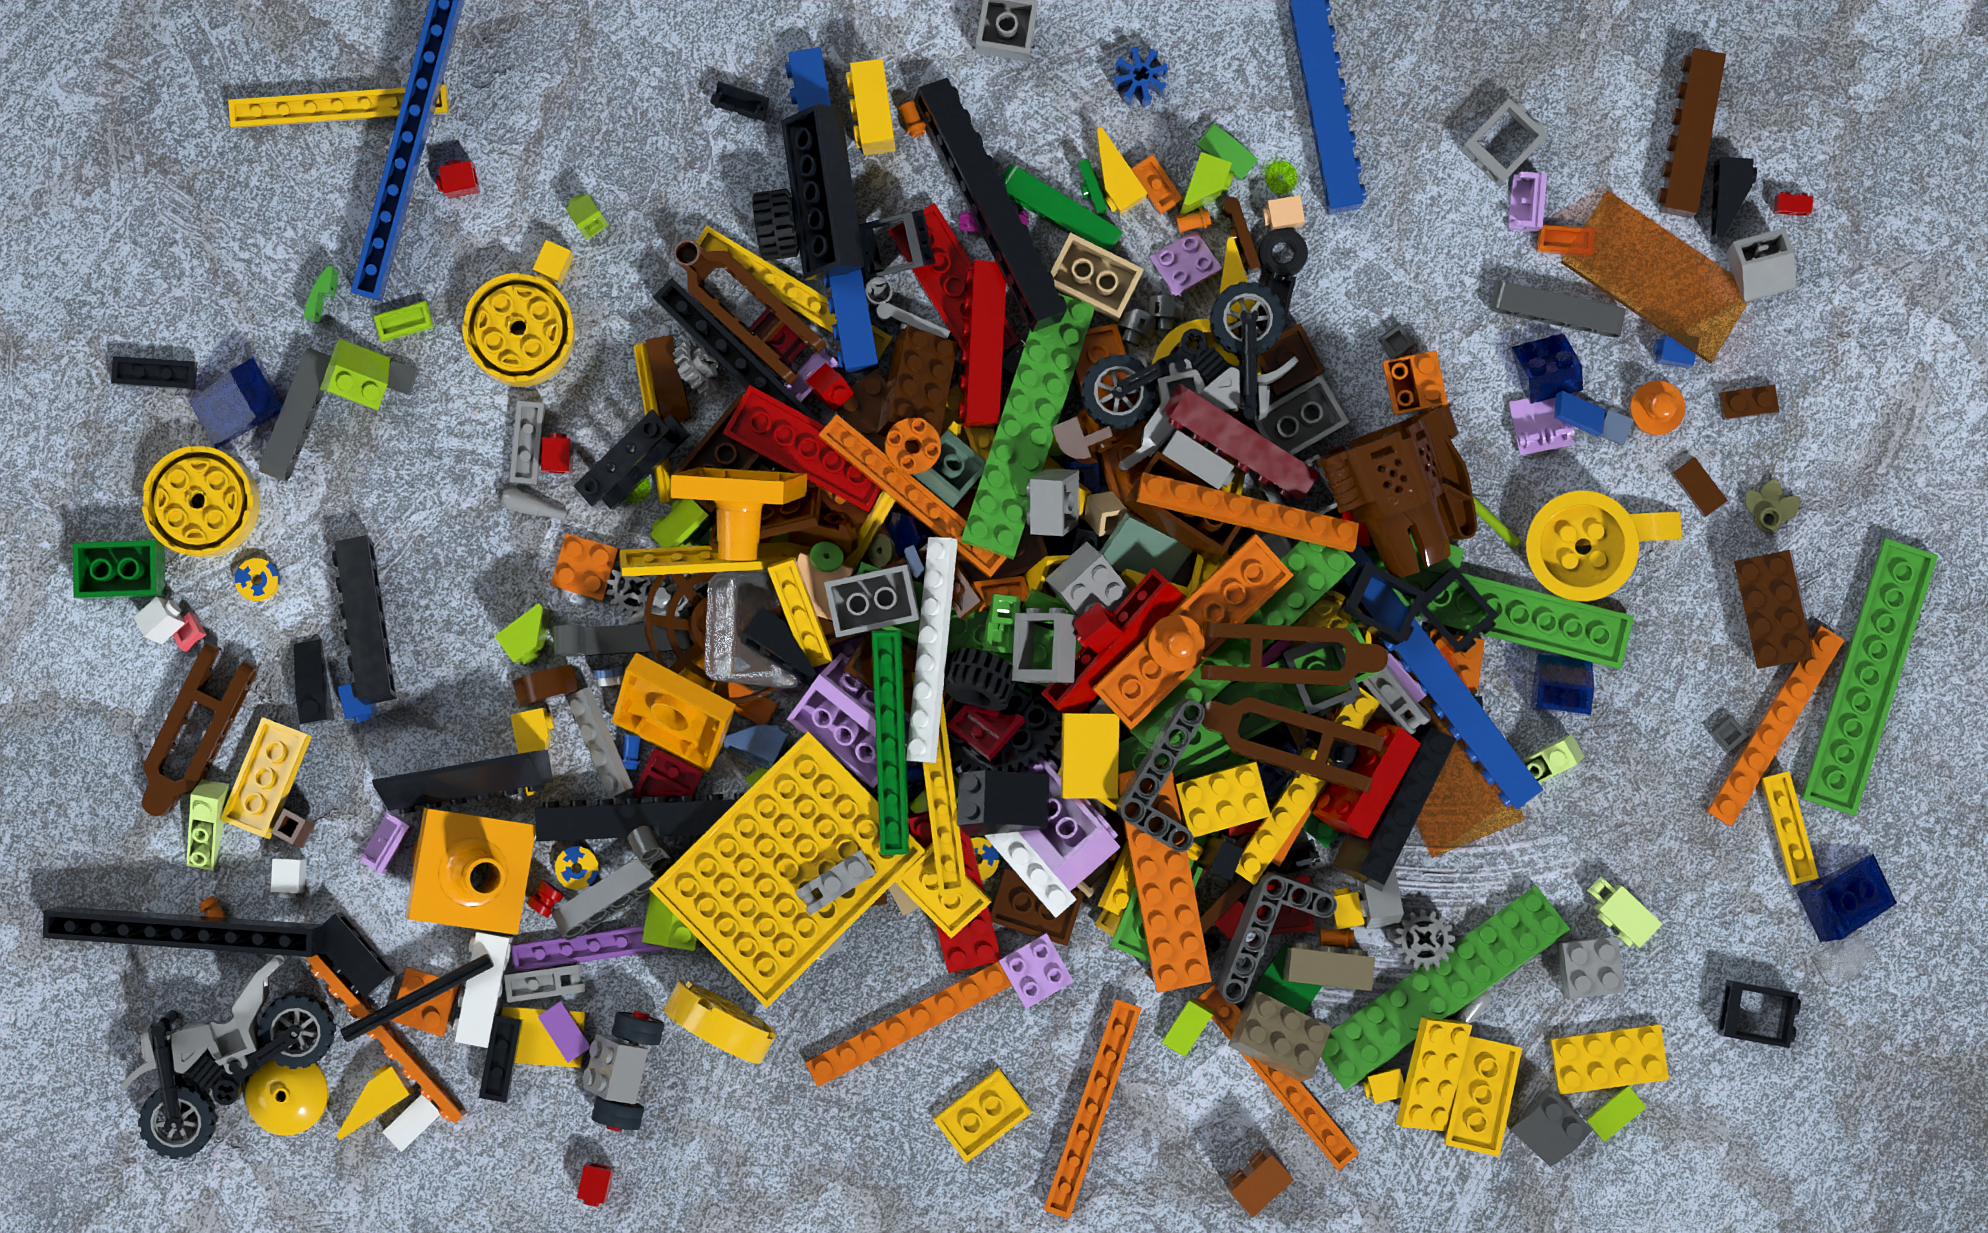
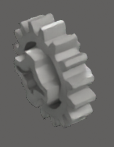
[673,340,724,397]
[607,565,667,617]
[1395,910,1455,971]

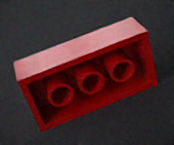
[1313,720,1421,839]

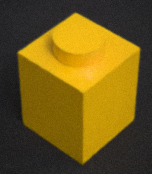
[532,240,575,285]
[1332,887,1365,930]
[1362,1066,1405,1104]

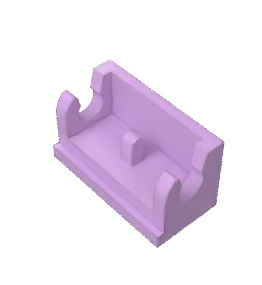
[1508,172,1547,232]
[784,349,840,405]
[359,810,415,874]

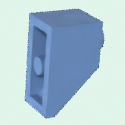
[724,723,788,769]

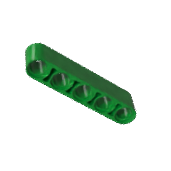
[1001,164,1123,252]

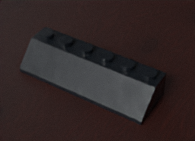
[781,104,865,280]
[1331,724,1456,892]
[372,750,553,815]

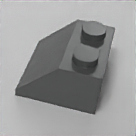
[1509,1088,1593,1167]

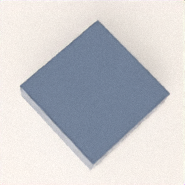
[1599,409,1634,446]
[904,545,925,581]

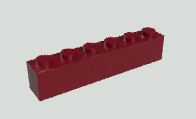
[1162,383,1320,501]

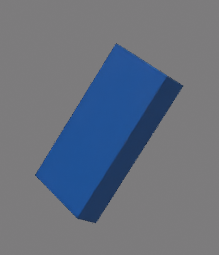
[1554,390,1605,436]

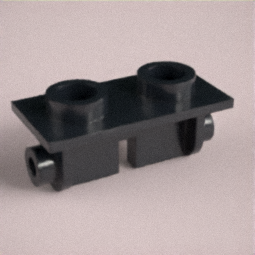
[710,81,770,122]
[1265,839,1320,875]

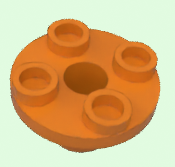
[1629,381,1685,436]
[885,418,941,474]
[1148,615,1205,672]

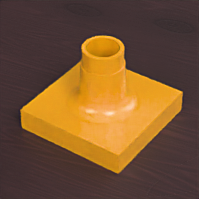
[671,467,807,561]
[612,652,736,773]
[405,807,536,935]

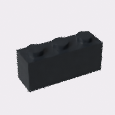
[320,912,395,998]

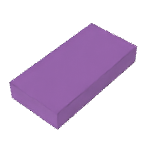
[538,1001,591,1063]

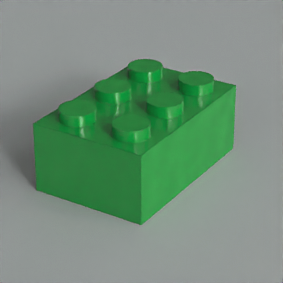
[72,540,166,600]

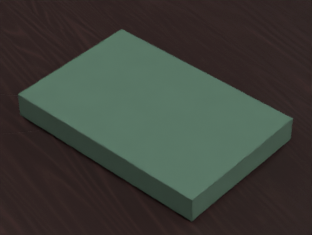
[1099,512,1192,582]

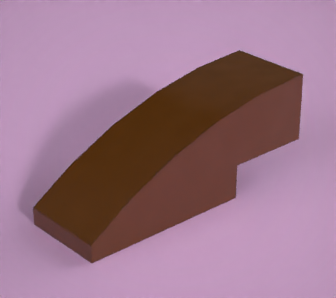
[645,335,691,421]

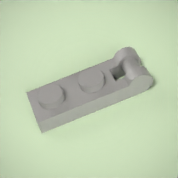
[877,303,951,339]
[1363,664,1431,735]
[795,849,876,915]
[504,964,585,1003]

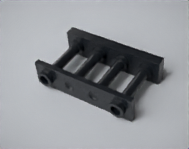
[574,410,691,510]

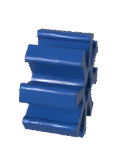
[1113,47,1168,107]

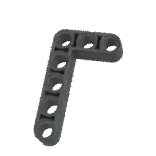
[553,624,694,657]
[1116,698,1205,852]
[552,826,676,940]
[1215,870,1337,1004]

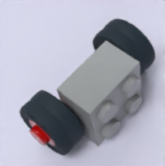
[583,1010,664,1131]

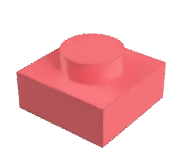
[172,612,206,652]

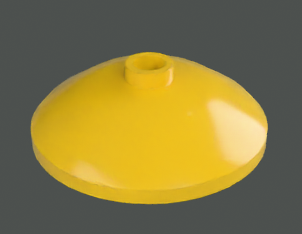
[245,1058,329,1136]

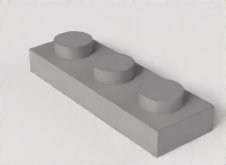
[509,401,546,485]

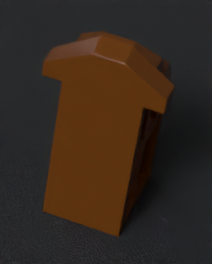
[788,506,858,562]

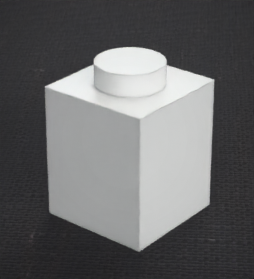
[133,596,185,644]
[270,858,307,898]

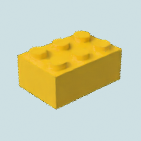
[846,59,896,156]
[1174,761,1271,838]

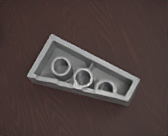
[1355,865,1404,930]

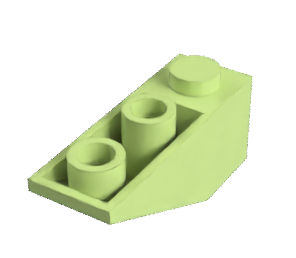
[1522,733,1585,783]
[186,779,229,871]

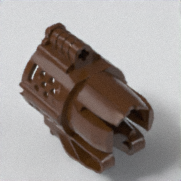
[1317,403,1478,578]

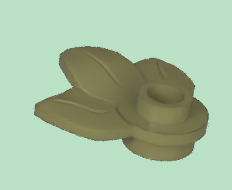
[1745,479,1800,533]

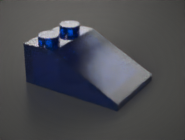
[189,357,284,449]
[1797,854,1897,942]

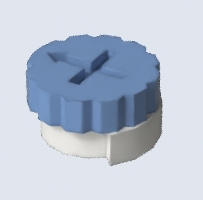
[593,666,625,686]

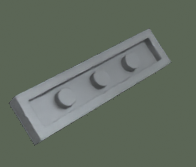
[567,687,633,798]

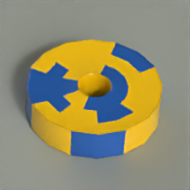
[235,558,281,602]
[971,837,999,880]
[555,846,600,890]

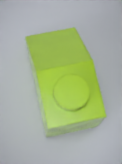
[565,193,609,240]

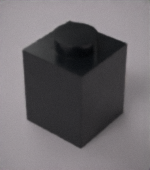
[1195,834,1244,880]

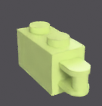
[1587,877,1662,948]

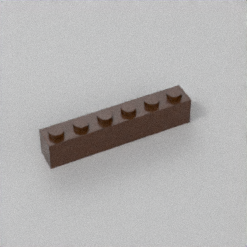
[1657,48,1726,218]

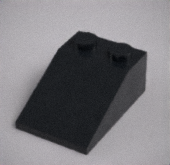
[957,770,1049,837]

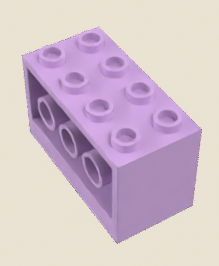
[787,653,911,789]
[1019,755,1120,891]

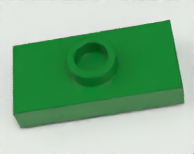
[1077,159,1107,217]

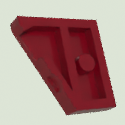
[947,704,1025,761]
[632,746,705,797]

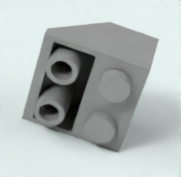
[1726,228,1796,303]

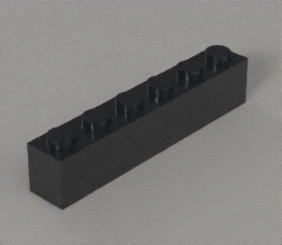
[332,535,397,705]

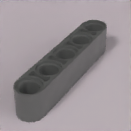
[1490,281,1626,337]
[259,348,332,482]

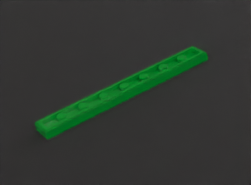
[872,629,910,855]

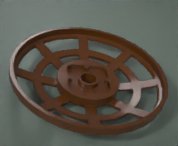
[644,543,790,705]

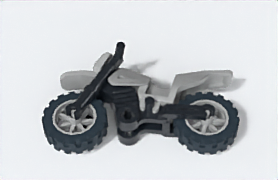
[1081,281,1299,472]
[119,955,336,1159]

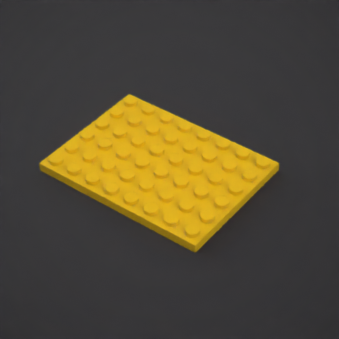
[649,731,926,1008]

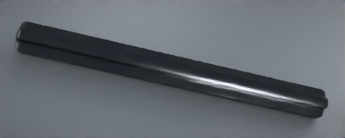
[340,954,494,1042]

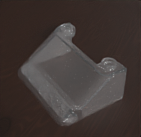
[705,570,798,688]

